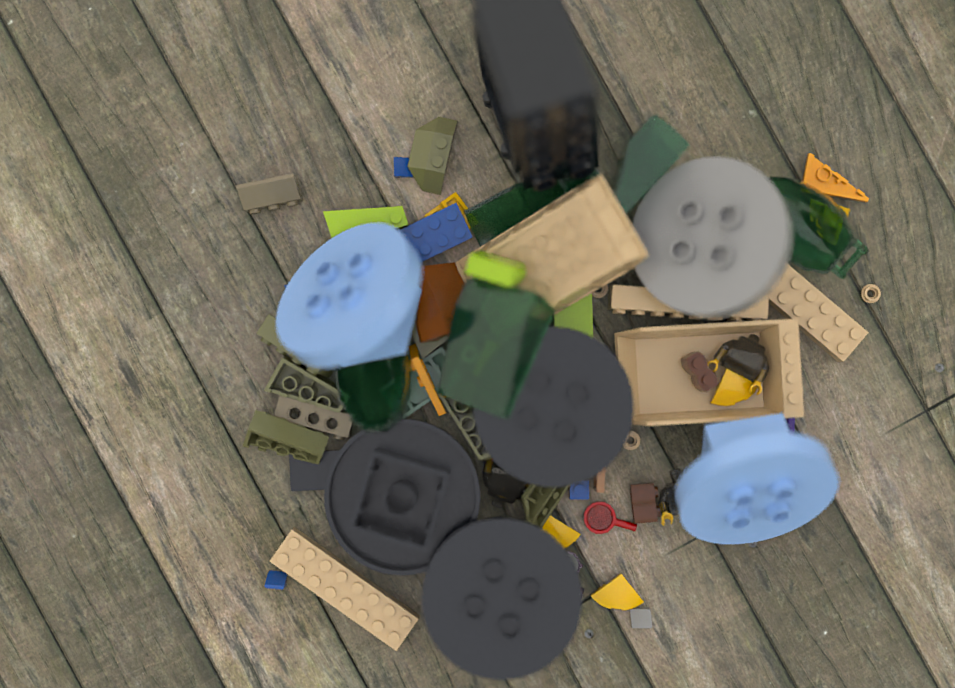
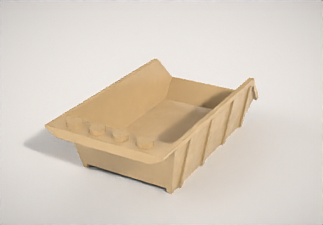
[455,175,649,345]
[614,319,804,426]

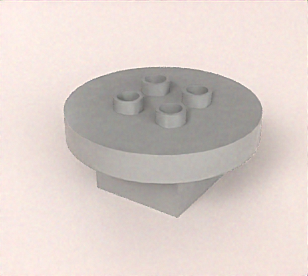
[632,157,793,319]

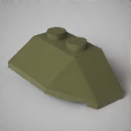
[408,117,457,195]
[522,484,569,527]

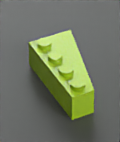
[323,206,409,238]

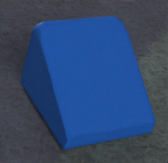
[394,157,413,178]
[265,570,288,590]

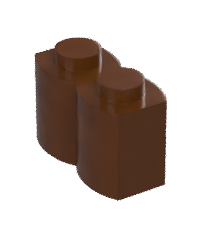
[681,352,718,392]
[629,482,661,524]

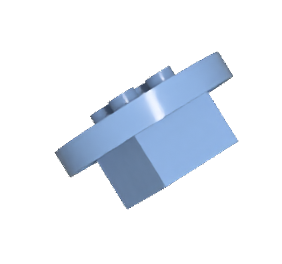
[276,223,422,368]
[675,413,839,544]

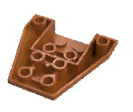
[416,262,489,343]

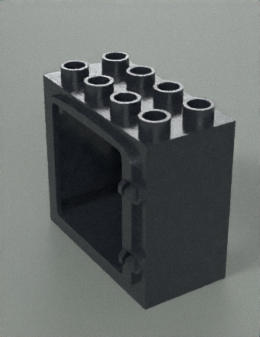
[470,0,599,191]

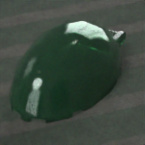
[765,176,869,279]
[335,351,411,432]

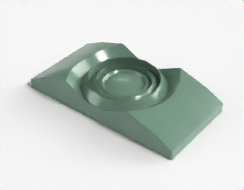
[379,347,463,418]

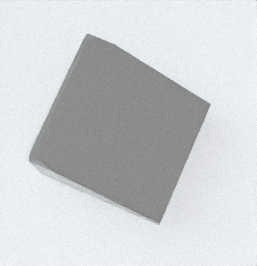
[630,607,652,628]

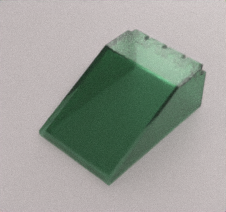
[611,114,690,214]
[438,276,554,419]

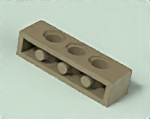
[274,396,356,440]

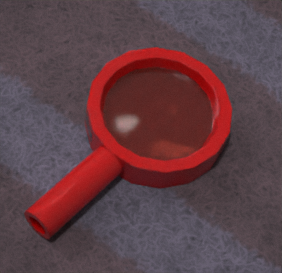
[583,501,637,534]

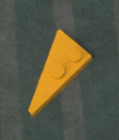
[801,153,869,202]
[409,343,446,416]

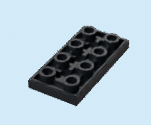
[289,450,340,491]

